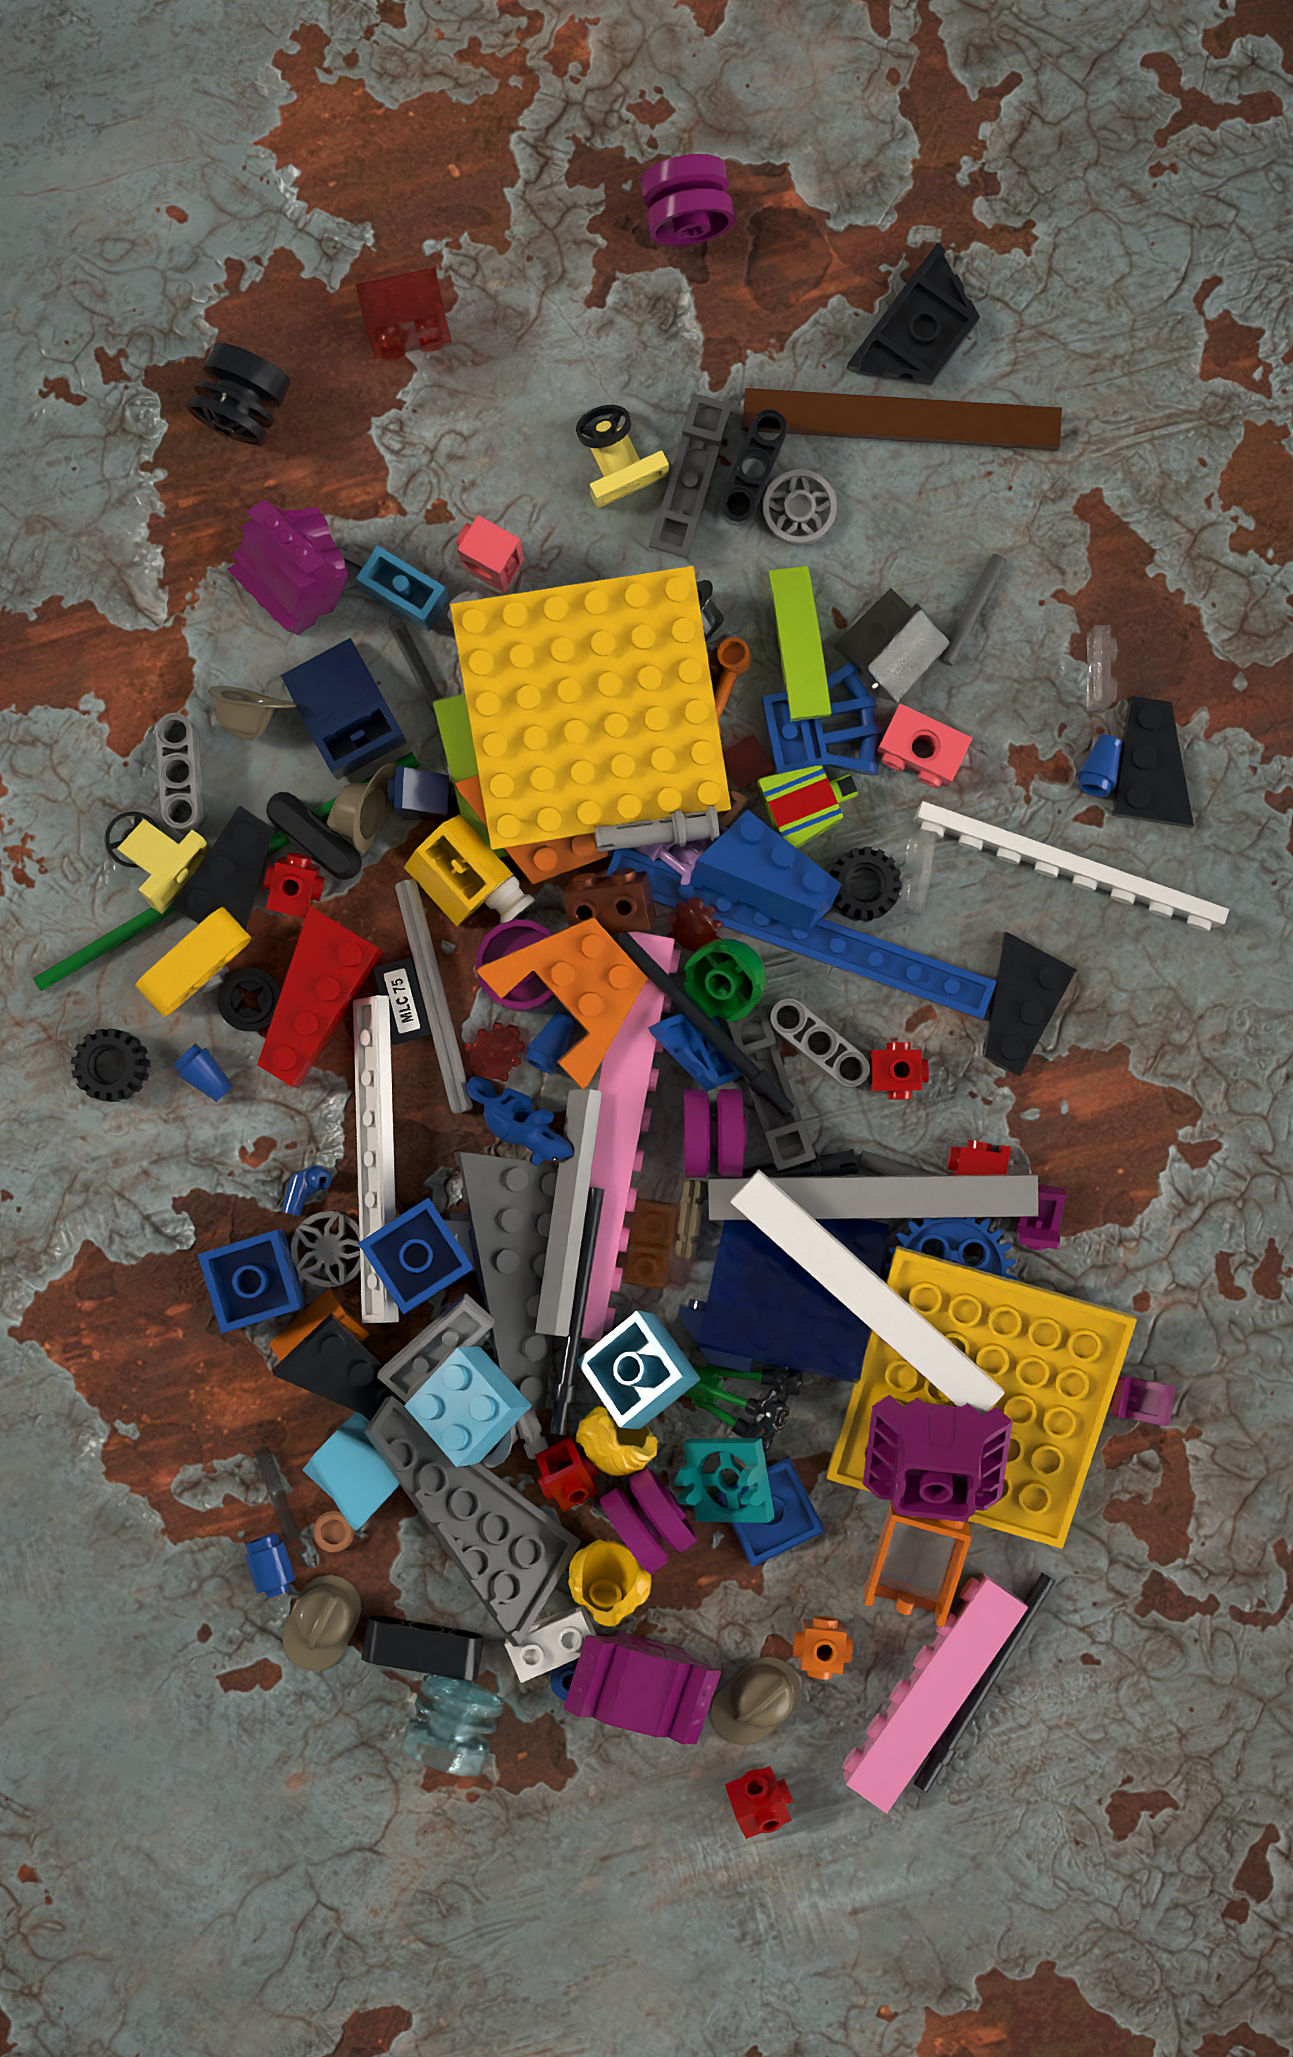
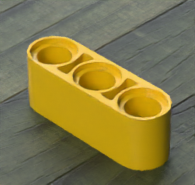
[135,907,251,1017]

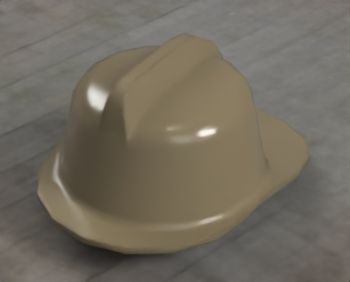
[208,686,297,740]
[327,763,398,852]
[282,1575,361,1671]
[711,1657,801,1745]

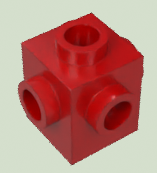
[264,853,325,918]
[868,1042,929,1100]
[535,1436,600,1512]
[724,1766,793,1839]

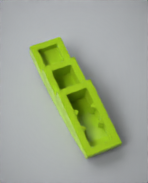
[768,566,832,722]
[433,693,508,858]

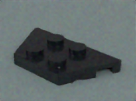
[847,242,980,385]

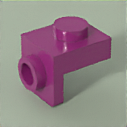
[1016,1184,1066,1250]
[1109,1376,1175,1426]

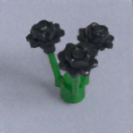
[683,1355,803,1452]

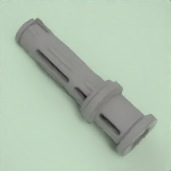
[594,805,720,853]

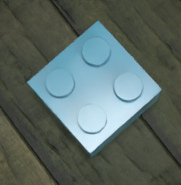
[577,1310,701,1430]
[404,1346,532,1467]

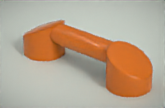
[713,637,752,735]

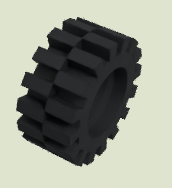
[829,846,902,922]
[71,1028,150,1102]

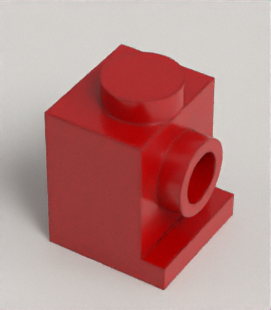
[946,1140,1011,1175]

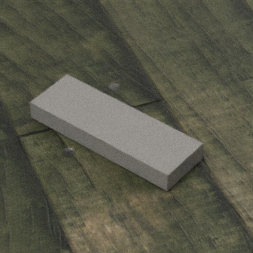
[377,1293,495,1403]

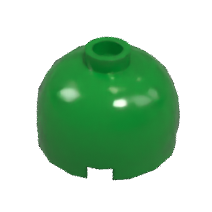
[683,939,767,1022]

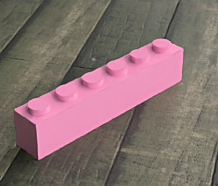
[842,1572,1028,1814]

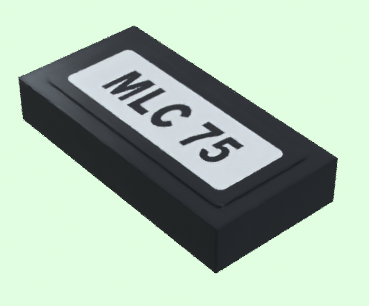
[372,957,432,1046]

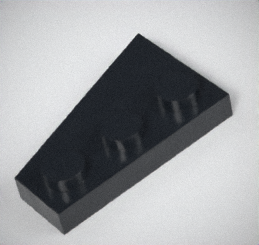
[1112,696,1194,828]
[172,805,274,931]
[983,932,1077,1076]
[272,1313,406,1418]

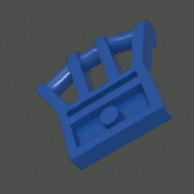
[761,662,883,775]

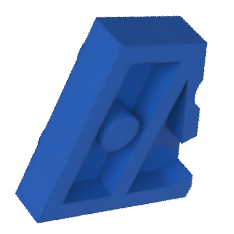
[648,1013,743,1092]

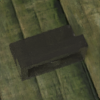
[834,588,923,675]
[865,610,950,702]

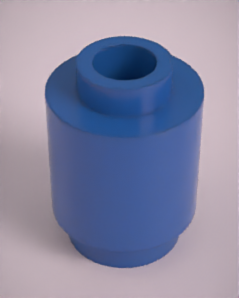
[244,1533,296,1598]

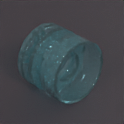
[400,1674,505,1776]

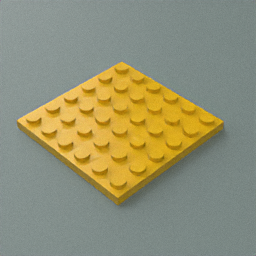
[450,566,731,850]
[826,1246,1137,1549]

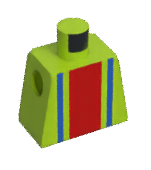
[757,765,858,849]

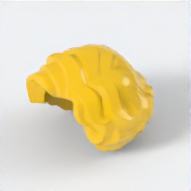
[576,1406,658,1476]
[568,1539,652,1627]

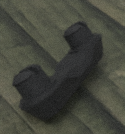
[266,792,362,880]

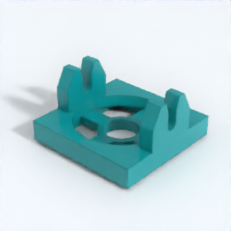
[674,1438,775,1523]

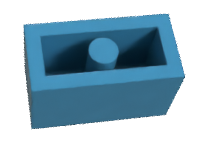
[356,545,450,632]

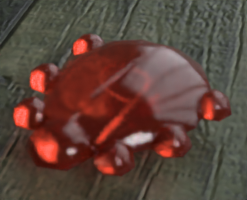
[668,897,723,952]
[465,1022,525,1082]

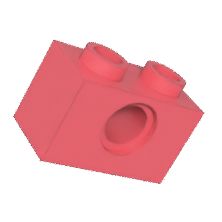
[456,515,525,593]
[876,703,973,789]

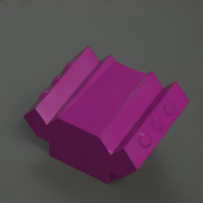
[227,499,348,635]
[863,1395,1013,1522]
[563,1630,721,1744]

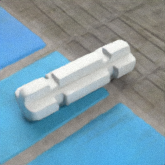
[515,1409,549,1460]

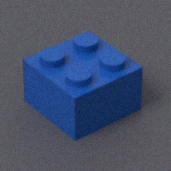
[358,1198,474,1315]
[198,1229,307,1334]

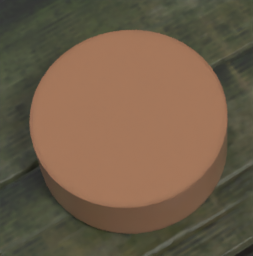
[313,1509,356,1552]

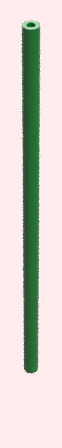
[33,752,420,991]

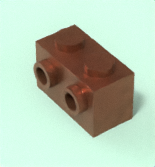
[562,868,657,935]

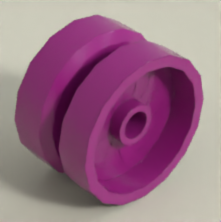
[640,154,735,246]
[475,919,556,1012]
[684,1089,746,1178]
[600,1466,698,1575]

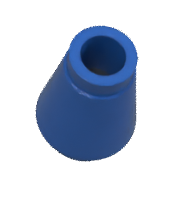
[1077,734,1122,797]
[525,1012,576,1075]
[173,1043,233,1102]

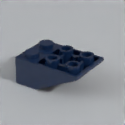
[280,638,408,780]

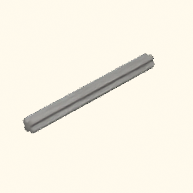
[395,879,473,1113]

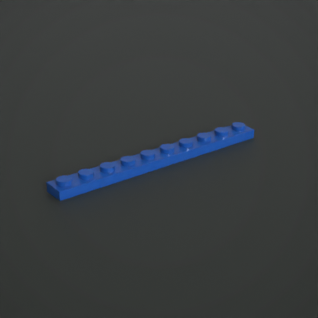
[606,848,997,1020]

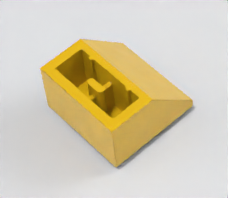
[404,814,514,927]

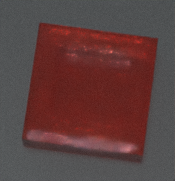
[723,734,774,790]

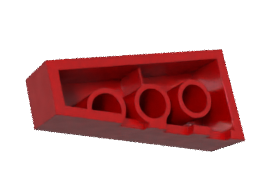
[257,906,384,1088]

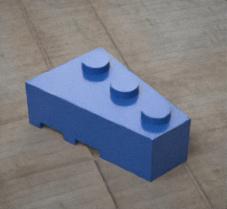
[689,810,841,933]

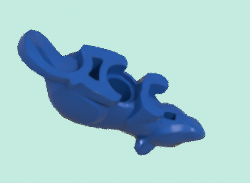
[466,1077,573,1165]

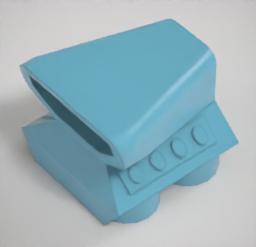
[302,1411,400,1531]

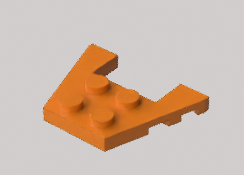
[454,774,608,884]
[475,917,648,1090]

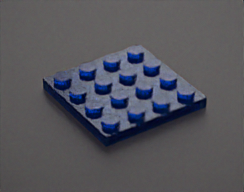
[697,1218,889,1384]

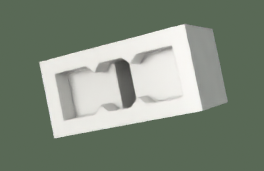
[505,1604,597,1683]

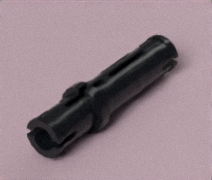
[742,1149,858,1177]

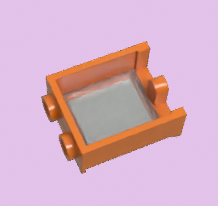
[863,1500,972,1627]

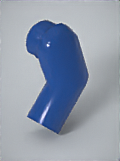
[281,1165,332,1216]

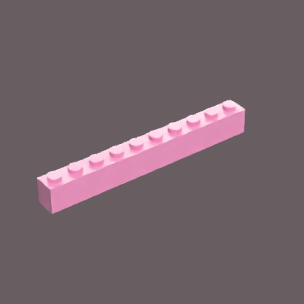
[581,931,681,1341]

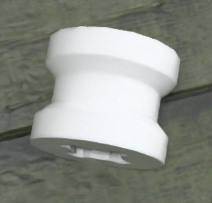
[485,876,535,923]

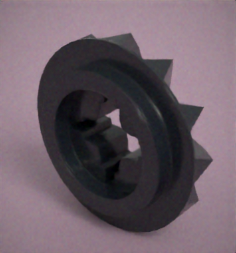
[217,967,281,1031]

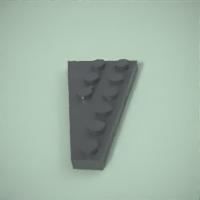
[454,1152,559,1411]
[364,1396,581,1647]

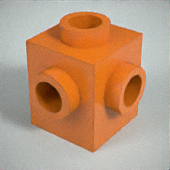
[793,1616,853,1679]

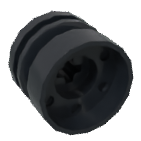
[186,342,291,446]

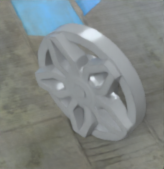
[762,469,837,545]
[291,1211,361,1287]

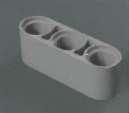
[156,713,205,834]
[769,999,870,1088]

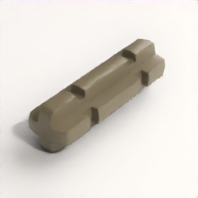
[674,1179,706,1259]

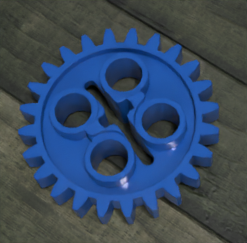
[883,1217,1017,1282]

